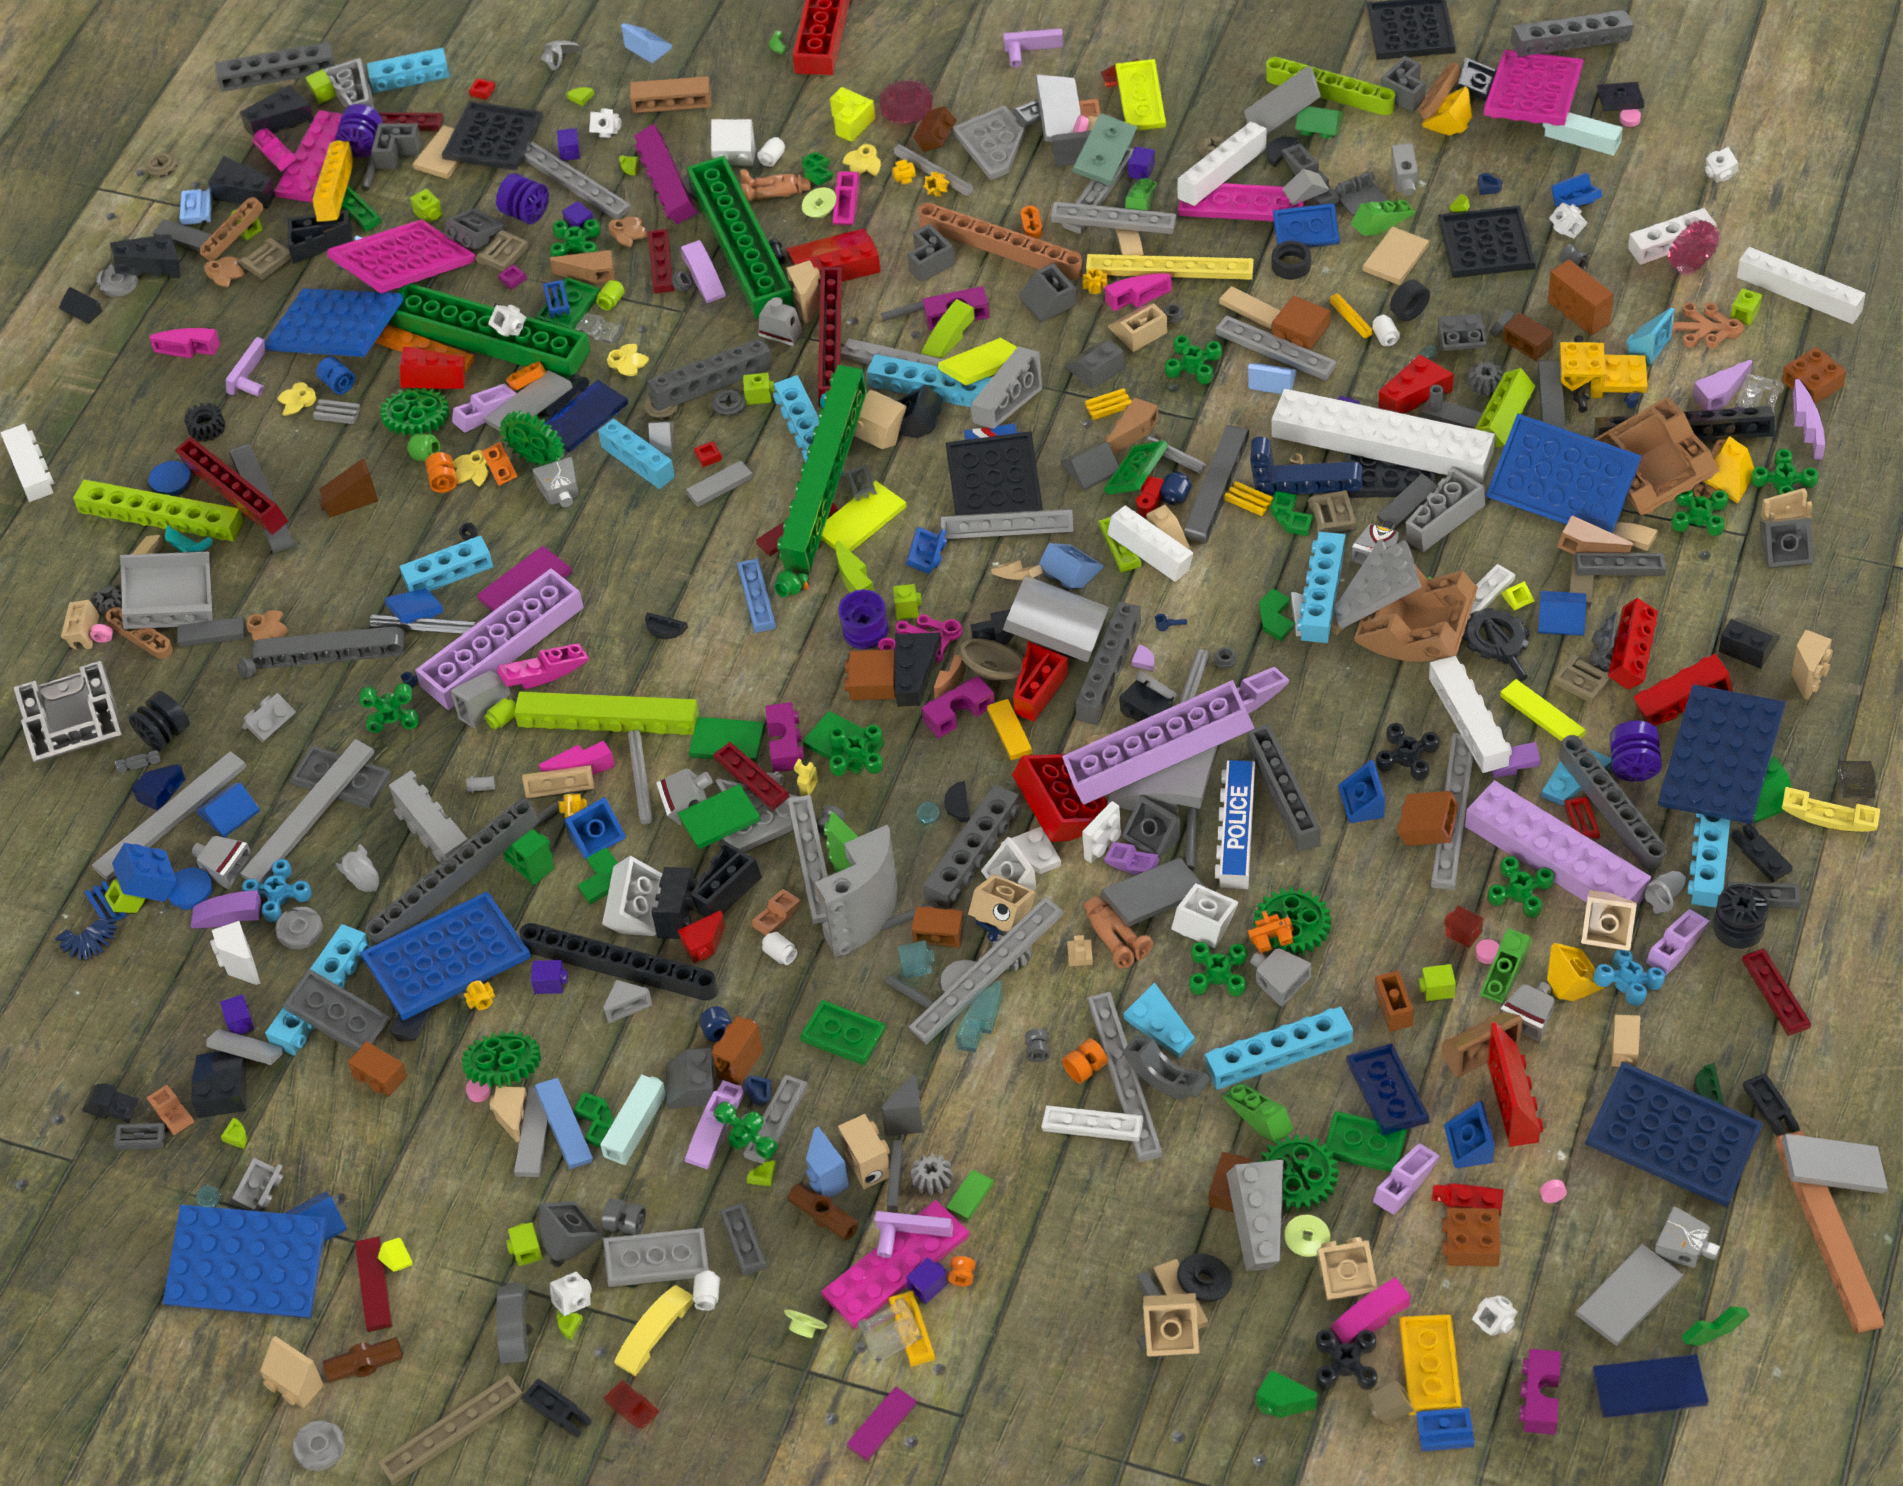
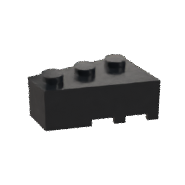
[240,84,314,138]
[208,155,275,209]
[287,210,353,264]
[110,234,180,278]
[895,632,942,707]
[691,840,762,917]
[651,867,698,939]

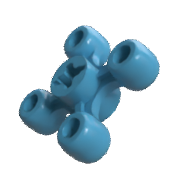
[242,859,312,922]
[1593,949,1665,1006]

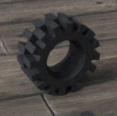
[184,403,226,442]

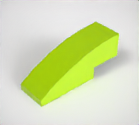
[921,299,975,359]
[835,540,874,593]

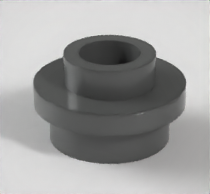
[672,271,691,292]
[1163,304,1183,323]
[1214,647,1237,669]
[237,657,256,679]

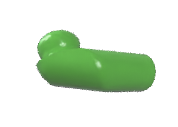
[769,31,787,55]

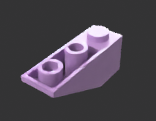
[1693,359,1752,410]

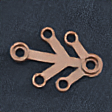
[1671,302,1744,348]

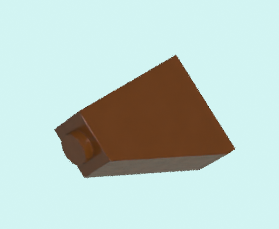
[318,459,378,518]

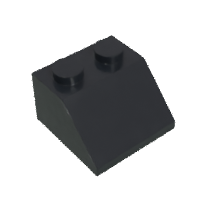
[898,385,943,438]
[1719,618,1780,669]

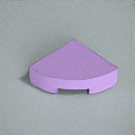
[1132,645,1154,671]

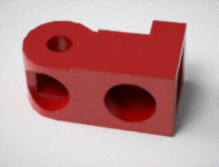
[1136,476,1164,519]

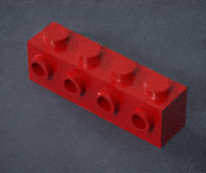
[1608,597,1658,690]

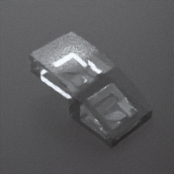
[575,313,624,344]

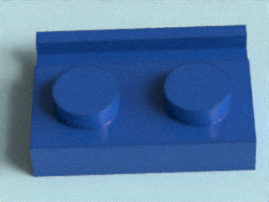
[1416,1408,1475,1452]

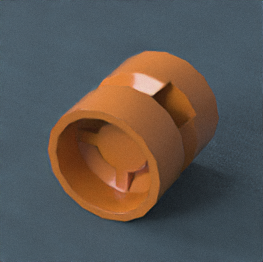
[425,452,457,493]
[1062,1038,1108,1084]

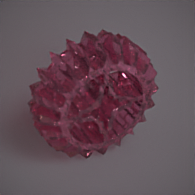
[879,79,933,125]
[1667,220,1721,275]

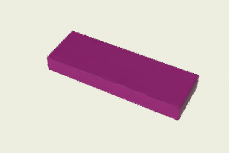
[846,1386,916,1462]

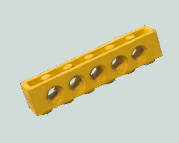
[312,140,354,222]

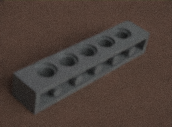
[1510,10,1634,57]
[215,42,335,92]
[648,338,771,411]
[1075,601,1141,725]
[1247,724,1321,852]
[923,785,1021,909]

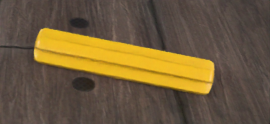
[1330,293,1373,338]

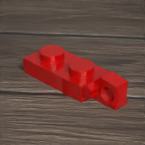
[1432,1183,1504,1216]

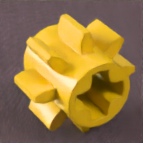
[892,159,916,185]
[923,171,950,197]
[1083,268,1107,294]
[558,794,587,818]
[464,981,495,1010]

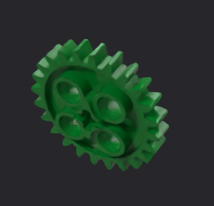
[380,388,449,437]
[499,410,565,466]
[1253,887,1331,956]
[461,1030,541,1088]
[1258,1134,1339,1213]

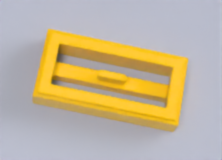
[1085,388,1132,420]
[1224,481,1273,516]

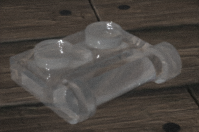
[1735,373,1784,414]
[858,1297,922,1362]

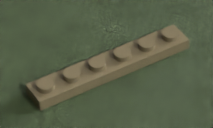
[377,1375,523,1485]

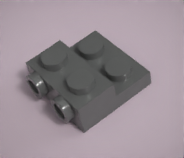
[445,208,504,249]

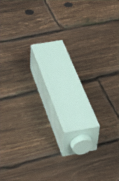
[1543,113,1623,155]
[600,1074,666,1166]

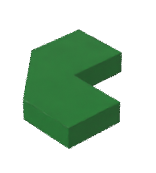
[802,151,833,185]
[1270,491,1313,536]
[1259,588,1295,642]
[577,847,618,905]
[573,1092,614,1148]
[1682,1306,1750,1346]

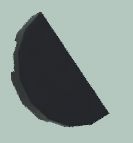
[1266,137,1298,167]
[645,612,688,639]
[944,781,970,822]

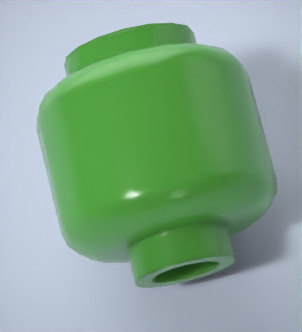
[407,434,441,462]

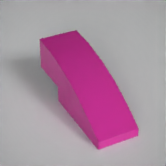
[833,172,860,225]
[1105,274,1171,311]
[149,328,220,358]
[538,741,615,775]
[1330,1277,1410,1344]

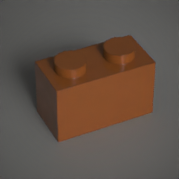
[911,906,964,948]
[1375,971,1414,1032]
[348,1041,407,1097]

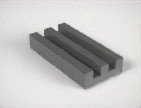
[846,465,877,501]
[113,1123,167,1150]

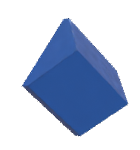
[1538,591,1587,636]
[1338,760,1385,823]
[196,782,260,838]
[564,797,626,860]
[1444,1101,1495,1168]
[283,1191,348,1242]

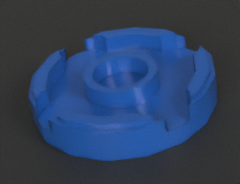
[148,461,192,496]
[167,867,213,910]

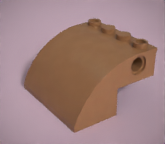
[1594,396,1719,516]
[1354,564,1478,662]

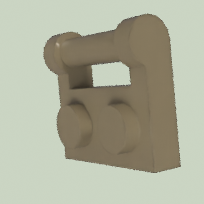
[475,230,529,272]
[238,237,292,280]
[1308,490,1357,534]
[1553,654,1613,704]

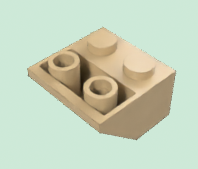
[1108,304,1167,352]
[1791,630,1833,700]

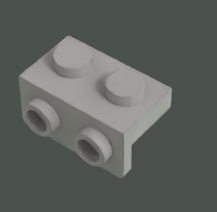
[242,693,296,743]
[230,1158,283,1212]

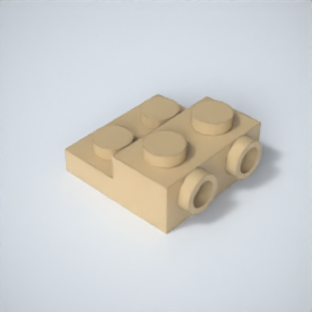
[1316,1237,1378,1301]

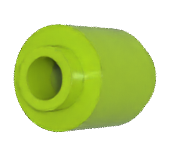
[596,280,625,311]
[484,698,516,730]

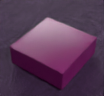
[498,264,527,290]

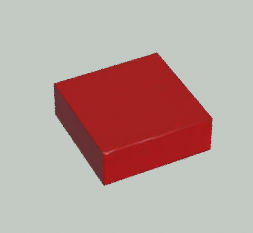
[469,78,496,100]
[694,441,722,467]

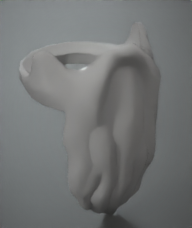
[541,40,581,71]
[335,844,379,892]
[1644,871,1686,914]

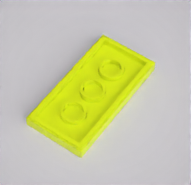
[1115,59,1166,131]
[938,338,1017,386]
[821,481,907,552]

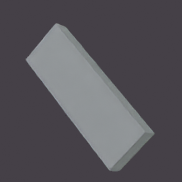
[686,461,753,507]
[206,1029,283,1065]

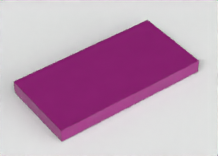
[477,545,572,612]

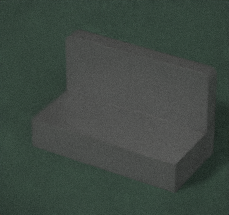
[1052,131,1091,166]

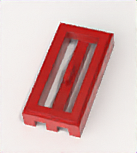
[1564,797,1600,839]

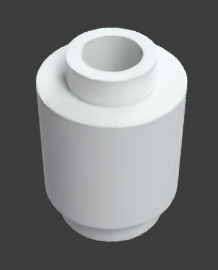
[758,137,785,167]
[1373,315,1400,346]
[762,932,798,965]
[693,1270,720,1311]

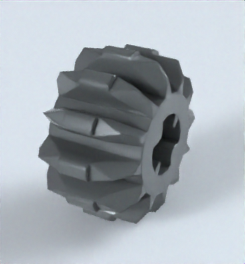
[1467,361,1504,397]

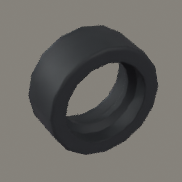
[1271,241,1311,280]
[1390,279,1430,321]

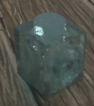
[897,940,935,979]

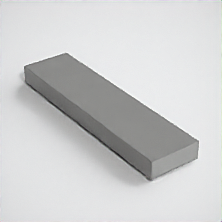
[743,1075,808,1164]
[514,1088,549,1177]

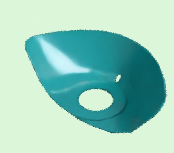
[165,526,213,553]

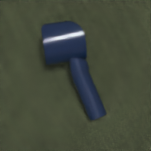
[1624,391,1639,408]
[1155,614,1187,631]
[401,672,418,688]
[976,920,1004,942]

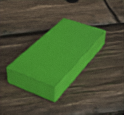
[946,1169,994,1222]

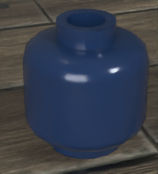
[1160,471,1192,505]
[699,1006,732,1042]

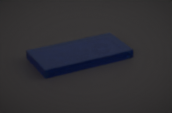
[544,380,628,453]
[1346,1043,1430,1136]
[1592,1354,1709,1418]

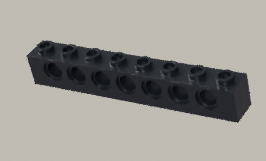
[1594,406,1775,441]

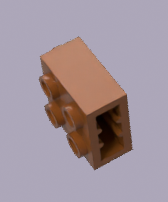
[1272,295,1330,350]
[1782,347,1847,404]
[844,650,895,700]
[1397,791,1459,846]
[712,1016,763,1086]
[1441,1208,1500,1267]

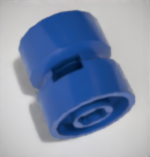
[316,356,355,395]

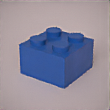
[112,843,177,902]

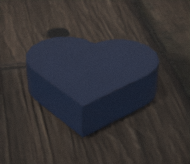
[1478,173,1503,195]
[742,1075,771,1106]

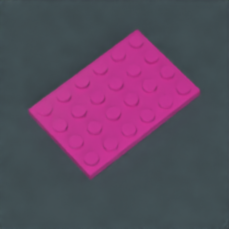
[1484,50,1584,126]
[327,219,475,293]

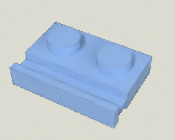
[180,188,212,225]

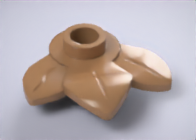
[608,216,648,247]
[204,257,245,287]
[246,610,288,641]

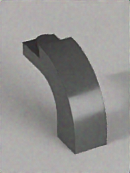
[1122,1035,1210,1101]
[496,1282,529,1364]

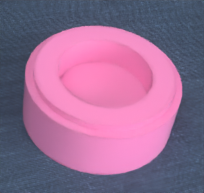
[1620,109,1641,127]
[1073,115,1088,133]
[90,624,113,643]
[1476,939,1500,964]
[466,1079,491,1102]
[1540,1180,1567,1203]

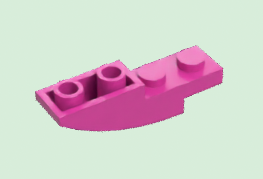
[251,128,296,172]
[497,643,589,689]

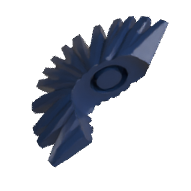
[55,918,117,960]

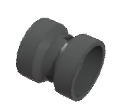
[1559,244,1589,270]
[817,805,845,837]
[1025,1029,1050,1063]

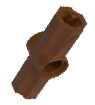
[787,1182,859,1241]
[323,1337,403,1383]

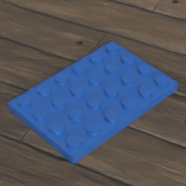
[264,288,404,357]
[1486,413,1642,533]
[360,891,531,1021]
[163,1205,327,1319]

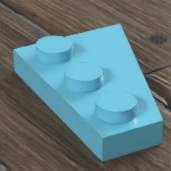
[1541,750,1612,806]
[1123,982,1195,1058]

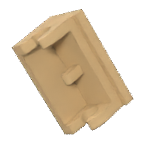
[1761,488,1812,520]
[61,600,100,649]

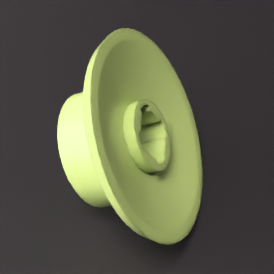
[802,187,836,218]
[1284,1215,1330,1257]
[784,1310,828,1338]

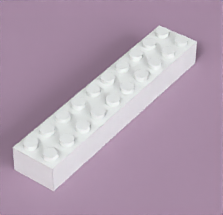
[1272,388,1495,483]

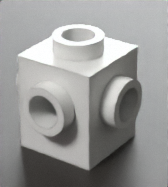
[589,109,621,138]
[1704,147,1738,183]
[1549,202,1587,239]
[488,305,526,337]
[550,1272,592,1316]
[1472,1296,1518,1336]

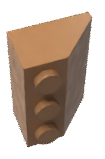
[1441,1011,1522,1078]

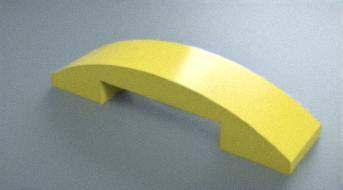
[1782,787,1880,832]
[614,1285,694,1376]

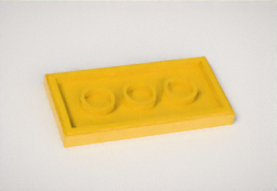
[1399,1314,1462,1415]

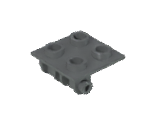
[1333,171,1388,216]
[1589,611,1618,671]

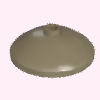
[959,638,1023,680]

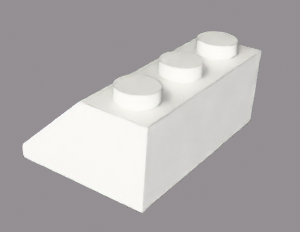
[602,856,662,936]

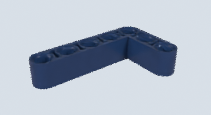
[1250,437,1363,495]

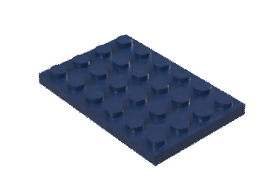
[1658,685,1786,824]
[1585,1061,1763,1207]

